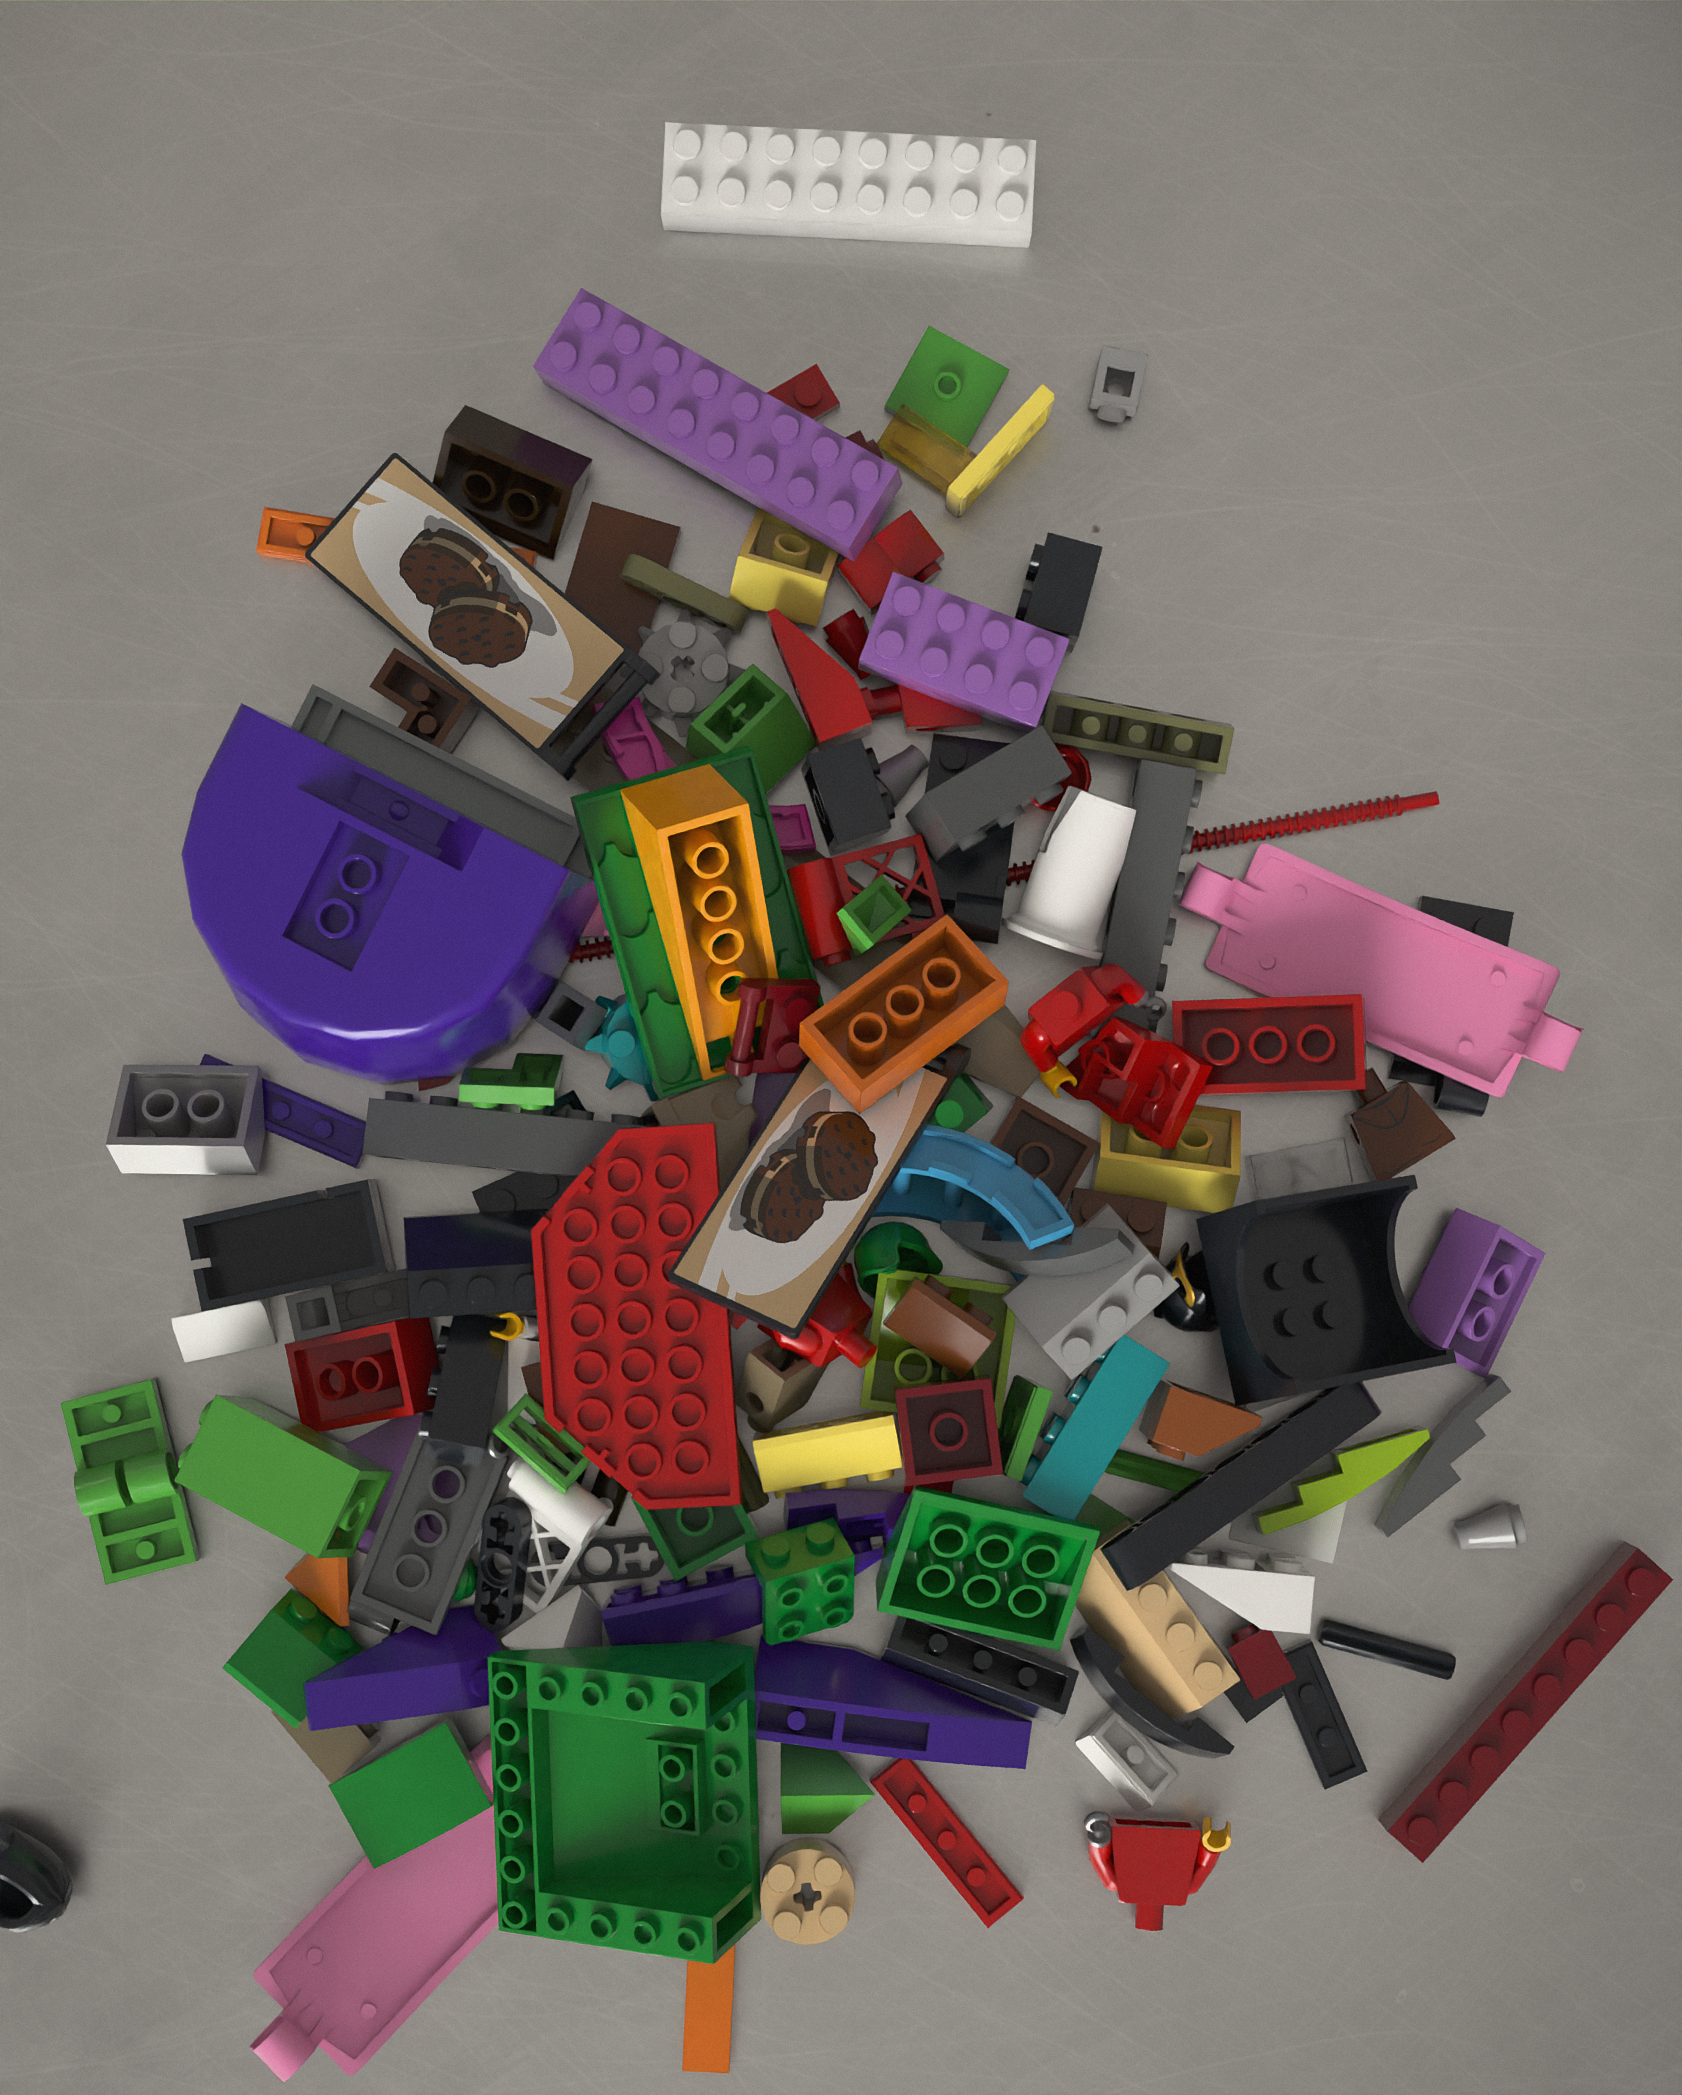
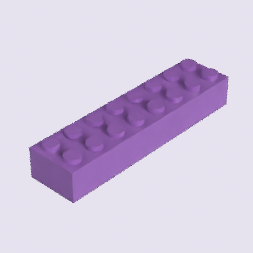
[533,288,903,562]

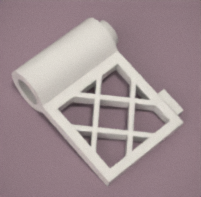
[470,1451,611,1614]

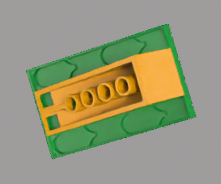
[570,746,824,1099]

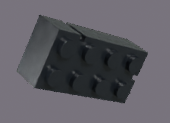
[183,1179,395,1311]

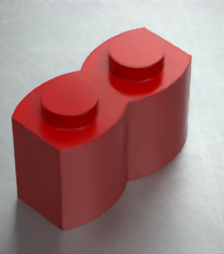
[837,510,944,615]

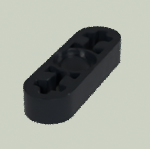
[474,1497,532,1632]
[530,1533,665,1586]

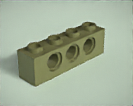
[1043,690,1234,774]

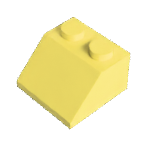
[728,507,840,627]

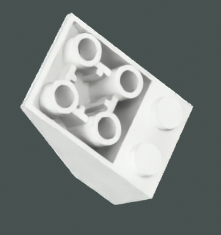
[1168,1547,1315,1634]

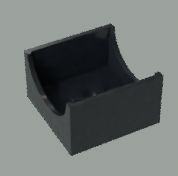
[1196,1175,1457,1406]

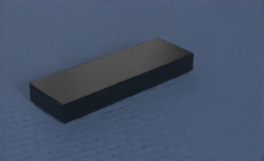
[1280,1639,1368,1790]

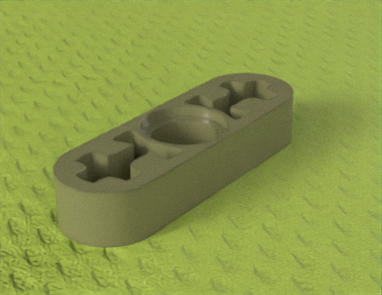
[619,554,749,634]

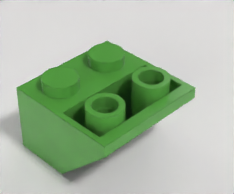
[686,664,817,795]

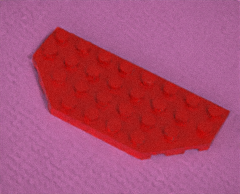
[531,1122,743,1510]

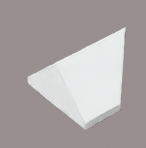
[501,1585,602,1650]

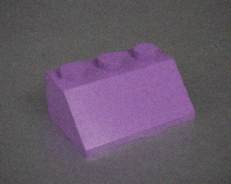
[1408,1208,1546,1379]

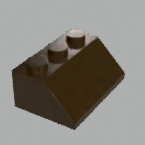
[432,405,593,559]

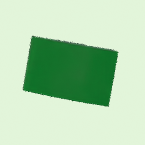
[328,1717,493,1869]

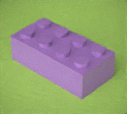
[858,572,1070,733]

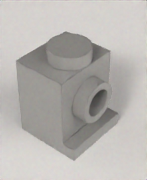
[1089,345,1148,422]

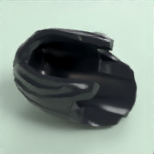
[0,1820,73,1933]

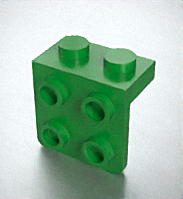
[745,1517,855,1645]

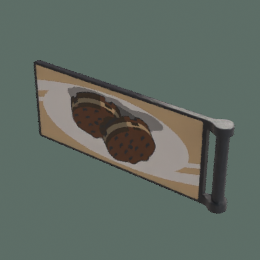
[305,453,660,781]
[668,1043,971,1339]

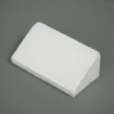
[171,1298,277,1363]
[1076,1708,1180,1811]

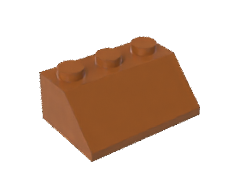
[1139,1378,1263,1461]

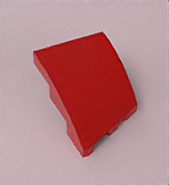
[1059,1017,1213,1149]

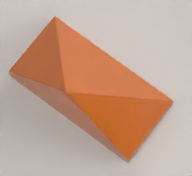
[284,1532,349,1626]

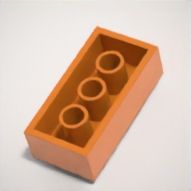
[799,914,1009,1114]

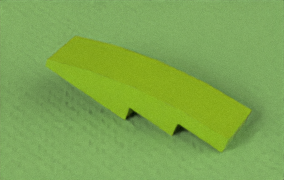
[1251,1426,1430,1536]

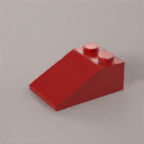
[767,608,877,751]
[285,1317,439,1432]

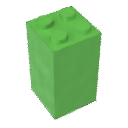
[174,1395,393,1558]

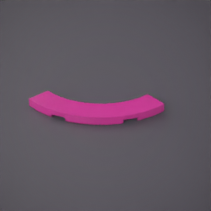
[592,697,816,855]

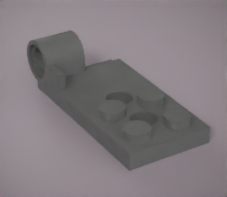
[347,1423,510,1636]

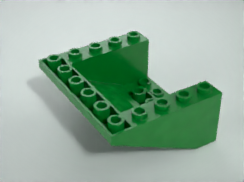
[487,1641,761,1964]

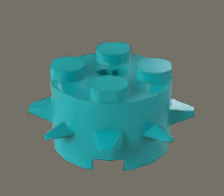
[584,994,659,1101]

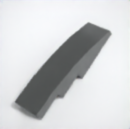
[1374,1374,1511,1537]

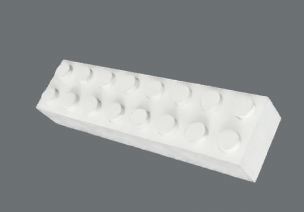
[661,122,1036,248]

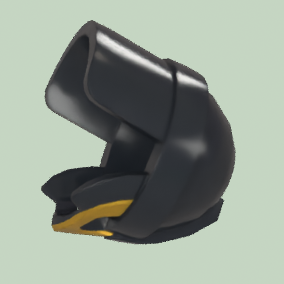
[1153,1242,1219,1332]

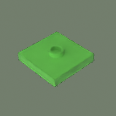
[884,326,1010,453]
[997,1375,1053,1481]

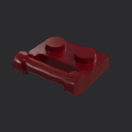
[724,978,821,1077]

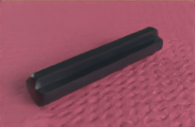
[1318,1620,1456,1680]

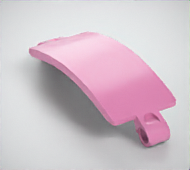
[1178,843,1584,1098]
[250,1734,498,2082]

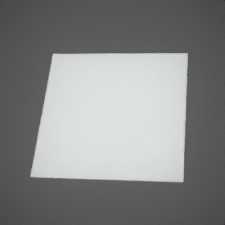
[1229,1435,1347,1564]

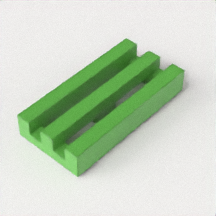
[492,1393,591,1494]

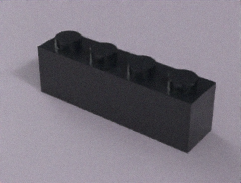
[880,1615,1079,1726]

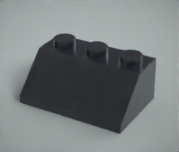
[403,1208,545,1319]

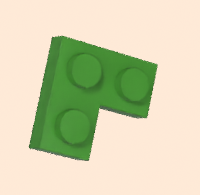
[459,1053,563,1110]

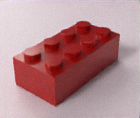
[1172,994,1368,1096]

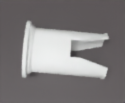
[1001,786,1137,960]

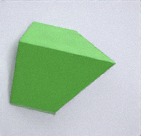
[781,1743,875,1834]

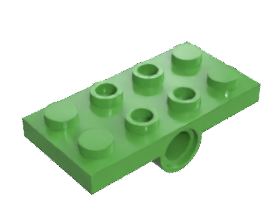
[61,1378,200,1585]

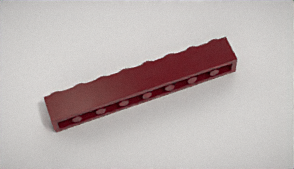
[1378,1541,1674,1863]

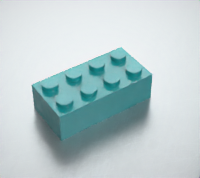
[1016,1335,1170,1521]

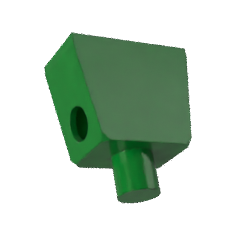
[929,1073,994,1133]

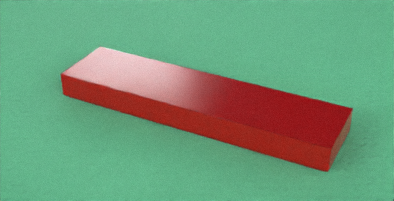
[869,1758,1024,1928]

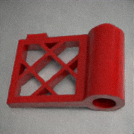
[787,834,945,968]

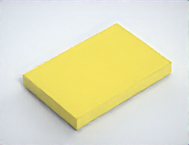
[945,384,1055,518]

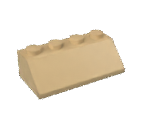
[1075,1518,1241,1719]

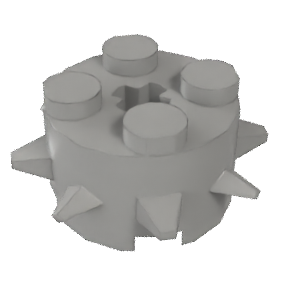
[620,610,745,737]

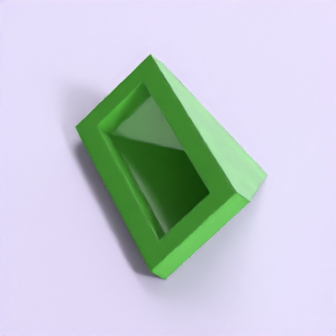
[837,874,912,957]

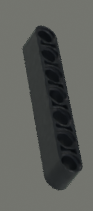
[1100,1382,1382,1591]

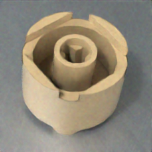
[760,1837,855,1945]

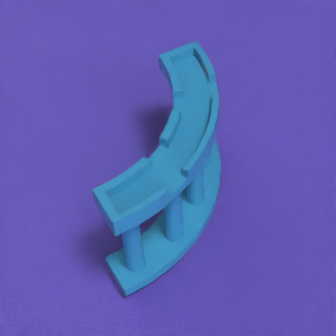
[872,1124,1074,1282]

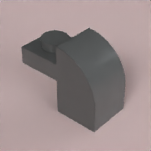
[532,979,608,1051]

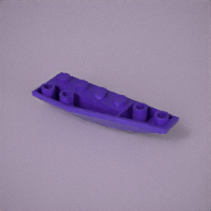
[601,1538,883,1646]
[754,1635,1032,1769]

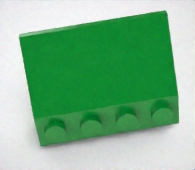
[875,1485,1100,1651]

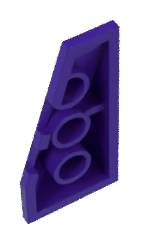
[304,1604,501,1731]

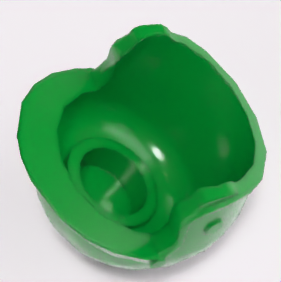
[854,1221,943,1299]

